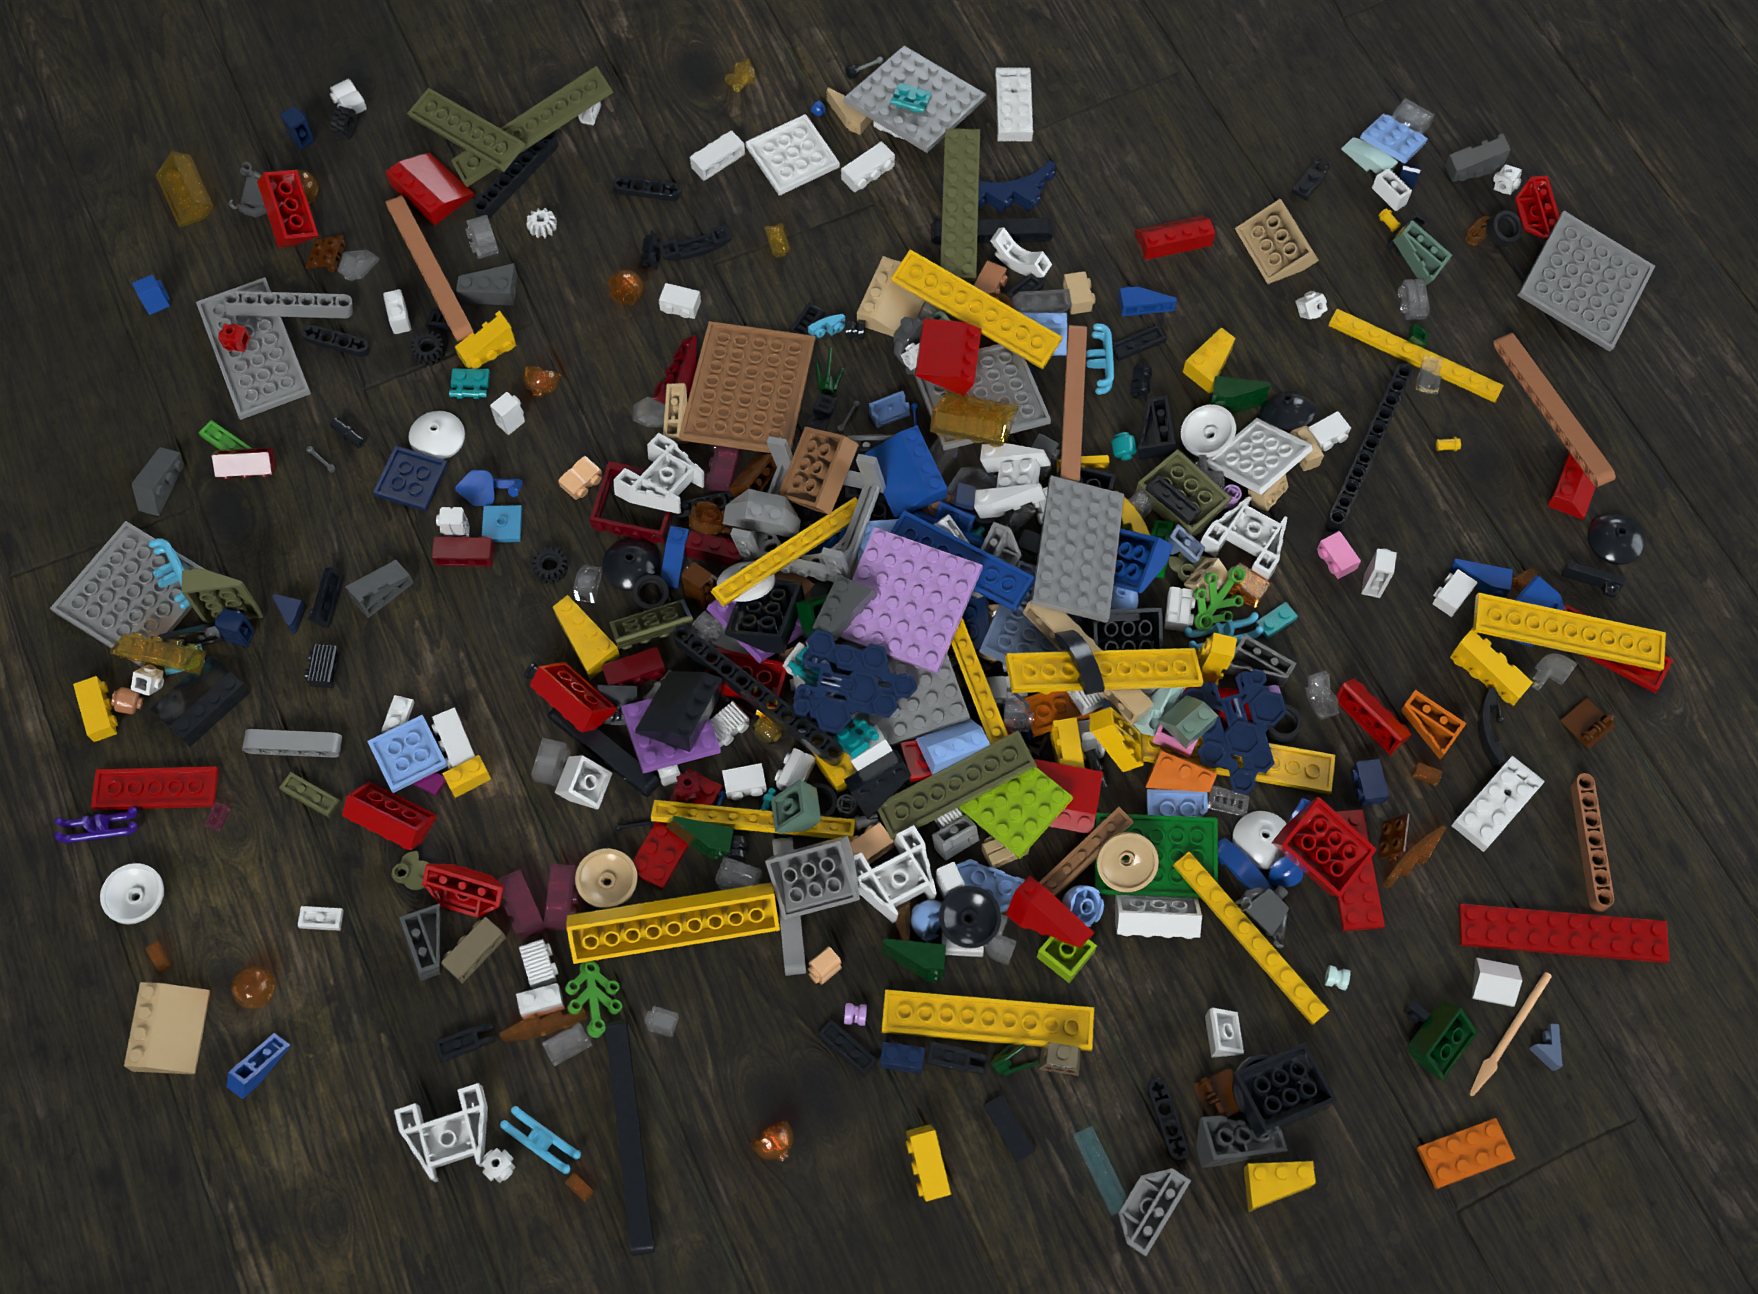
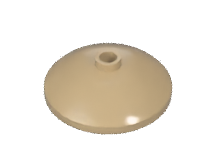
[1097,832,1159,892]
[575,849,637,909]

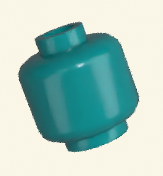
[1111,432,1137,461]

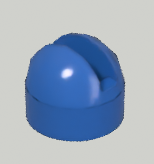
[811,100,826,116]

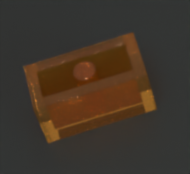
[1511,566,1541,591]
[1412,762,1442,786]
[145,941,172,972]
[564,1173,595,1203]

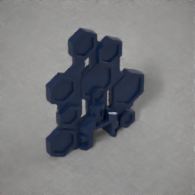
[792,629,918,734]
[1179,669,1287,795]

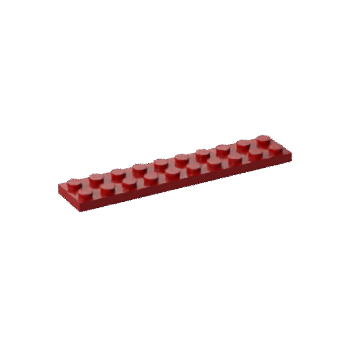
[1458,904,1670,963]

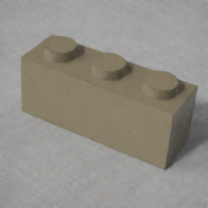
[441,917,506,983]

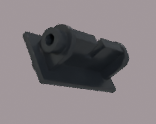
[640,231,661,270]
[1130,360,1152,401]

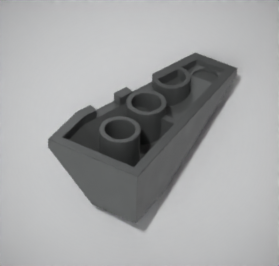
[1196,1116,1288,1168]

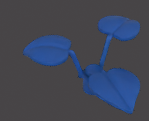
[1268,798,1311,887]

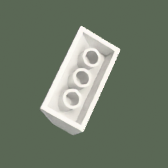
[1115,895,1202,939]

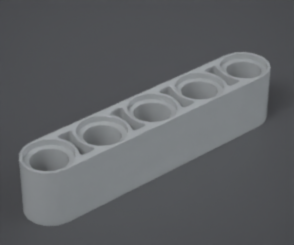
[242,729,342,757]

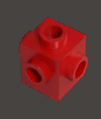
[218,323,250,352]

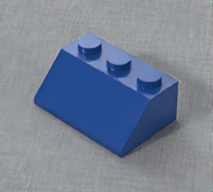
[1512,575,1565,647]

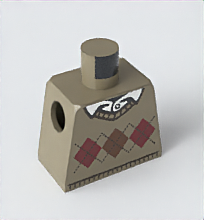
[1038,1043,1081,1076]

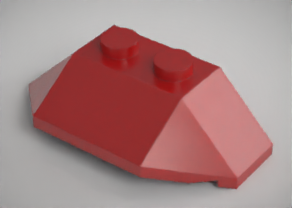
[1515,176,1559,240]
[422,864,504,918]

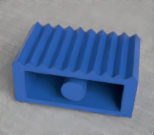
[133,275,170,315]

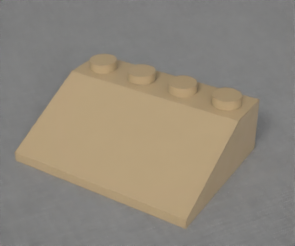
[1235,199,1319,284]
[857,256,925,336]
[124,982,210,1074]

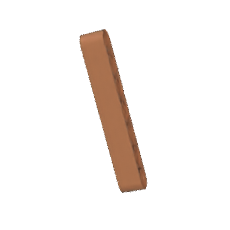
[1570,773,1614,912]

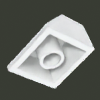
[555,755,612,809]

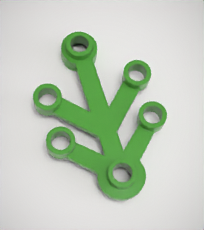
[1193,566,1246,631]
[565,961,622,1038]

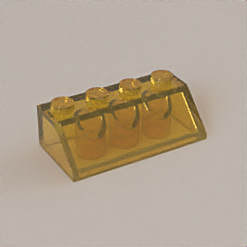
[156,151,213,228]
[110,632,206,675]

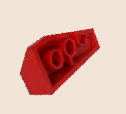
[1006,876,1094,948]

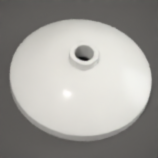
[1181,405,1236,458]
[409,411,465,460]
[717,561,775,602]
[1232,811,1287,870]
[100,863,164,924]

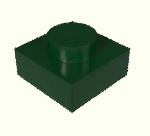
[1408,323,1428,348]

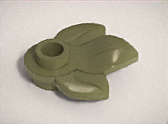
[1169,552,1206,582]
[392,851,430,890]

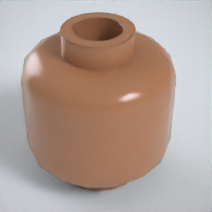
[111,687,143,715]

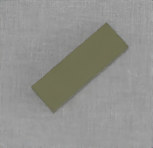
[279,772,341,819]

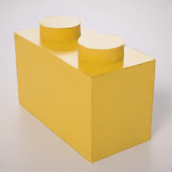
[442,755,491,798]

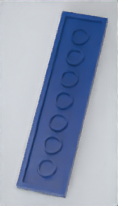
[890,510,1035,612]

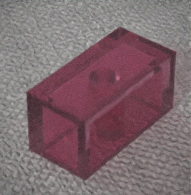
[205,802,230,832]

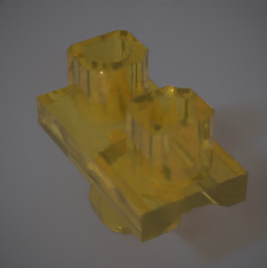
[725,58,755,93]
[765,223,790,258]

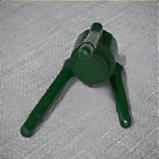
[815,347,844,395]
[990,1044,1039,1077]

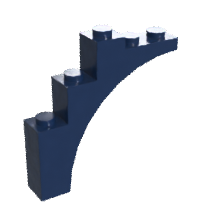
[942,160,1056,213]

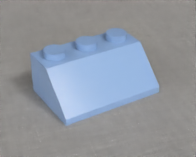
[1022,313,1067,356]
[916,719,990,774]

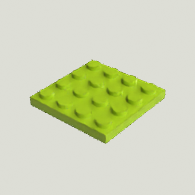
[959,767,1073,859]

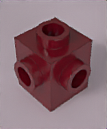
[674,771,704,803]

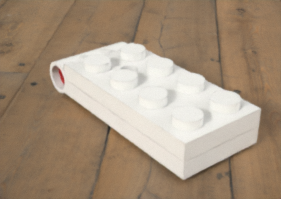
[995,68,1033,141]
[1451,756,1545,852]

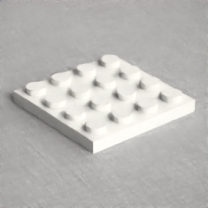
[745,114,840,195]
[1205,418,1313,495]

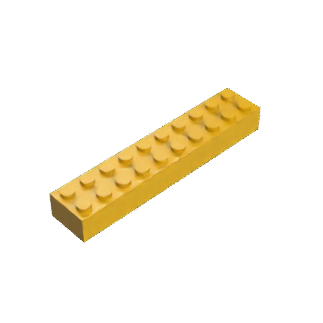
[566,883,780,964]

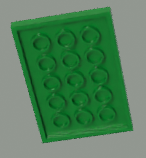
[1095,813,1218,899]

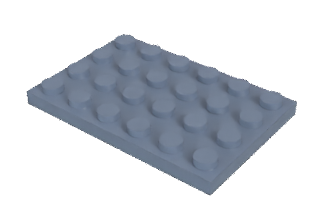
[979,560,1080,664]

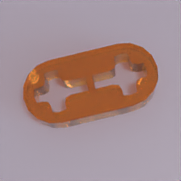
[1465,216,1490,245]

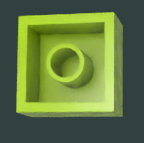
[1037,936,1097,983]

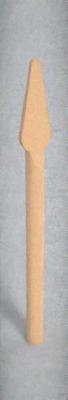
[1470,972,1552,1096]

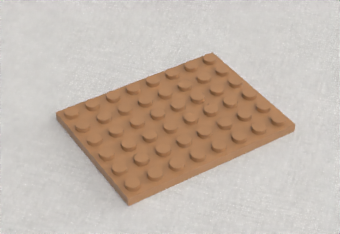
[679,321,816,453]

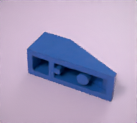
[1118,286,1177,316]
[661,526,690,590]
[1450,559,1513,598]
[227,1033,290,1099]

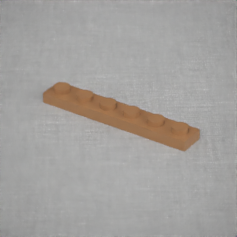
[1039,807,1134,897]

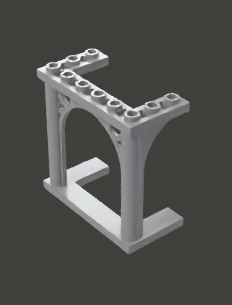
[730,436,886,582]

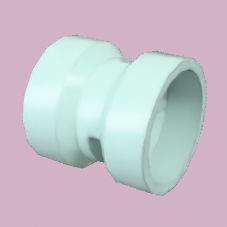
[1324,965,1350,991]

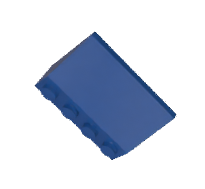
[865,426,948,519]
[1113,529,1173,593]

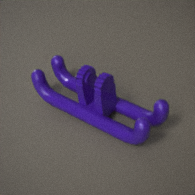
[54,806,138,843]

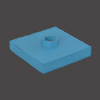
[482,505,522,542]

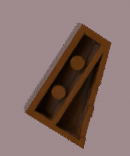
[729,454,777,499]
[682,562,718,613]

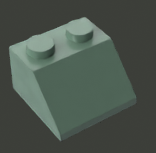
[1158,695,1218,749]
[771,780,821,833]

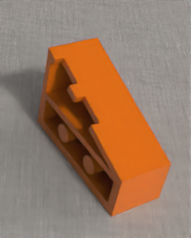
[1401,690,1466,760]
[1144,748,1217,792]

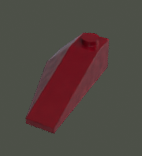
[652,335,697,404]

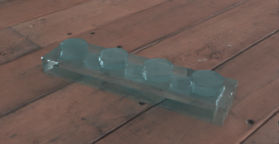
[1072,1126,1127,1216]

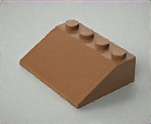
[778,426,859,515]

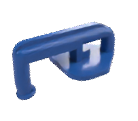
[455,470,523,506]

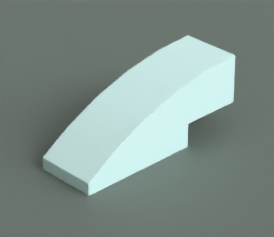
[1342,137,1398,175]
[1133,687,1186,736]

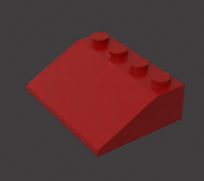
[385,153,475,226]
[914,319,981,396]
[1034,759,1103,834]
[1271,797,1377,897]

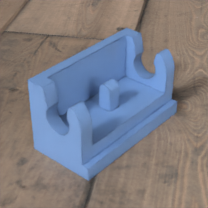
[869,391,910,428]

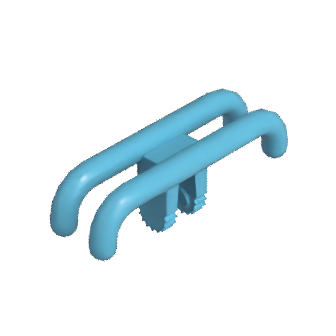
[1086,323,1114,395]
[149,538,191,609]
[1184,612,1263,651]
[500,1106,581,1174]

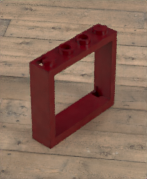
[589,461,679,543]

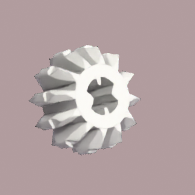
[526,208,557,238]

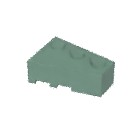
[1393,220,1452,287]

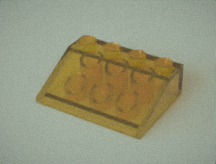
[930,392,1019,447]

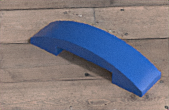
[1218,837,1274,891]

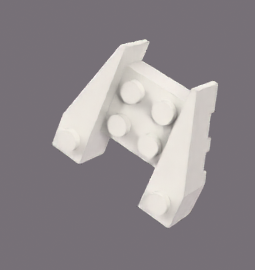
[614,433,704,514]
[974,442,1051,519]
[1201,497,1287,585]
[854,825,937,923]
[394,1083,488,1182]

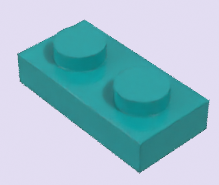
[1255,602,1298,639]

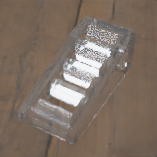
[1208,786,1249,816]

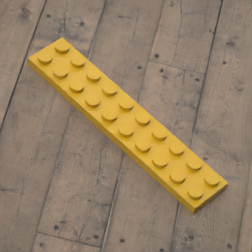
[891,250,1063,369]
[1473,593,1666,671]
[1005,648,1204,693]
[1140,732,1335,794]
[882,990,1094,1051]

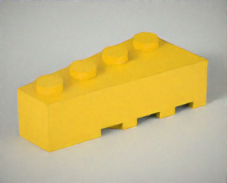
[553,595,620,680]
[1450,628,1533,706]

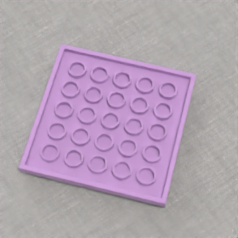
[838,527,983,674]

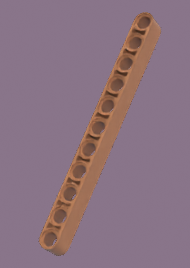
[385,195,474,342]
[1060,325,1087,482]
[1494,333,1616,487]

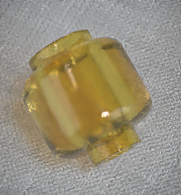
[753,714,782,743]

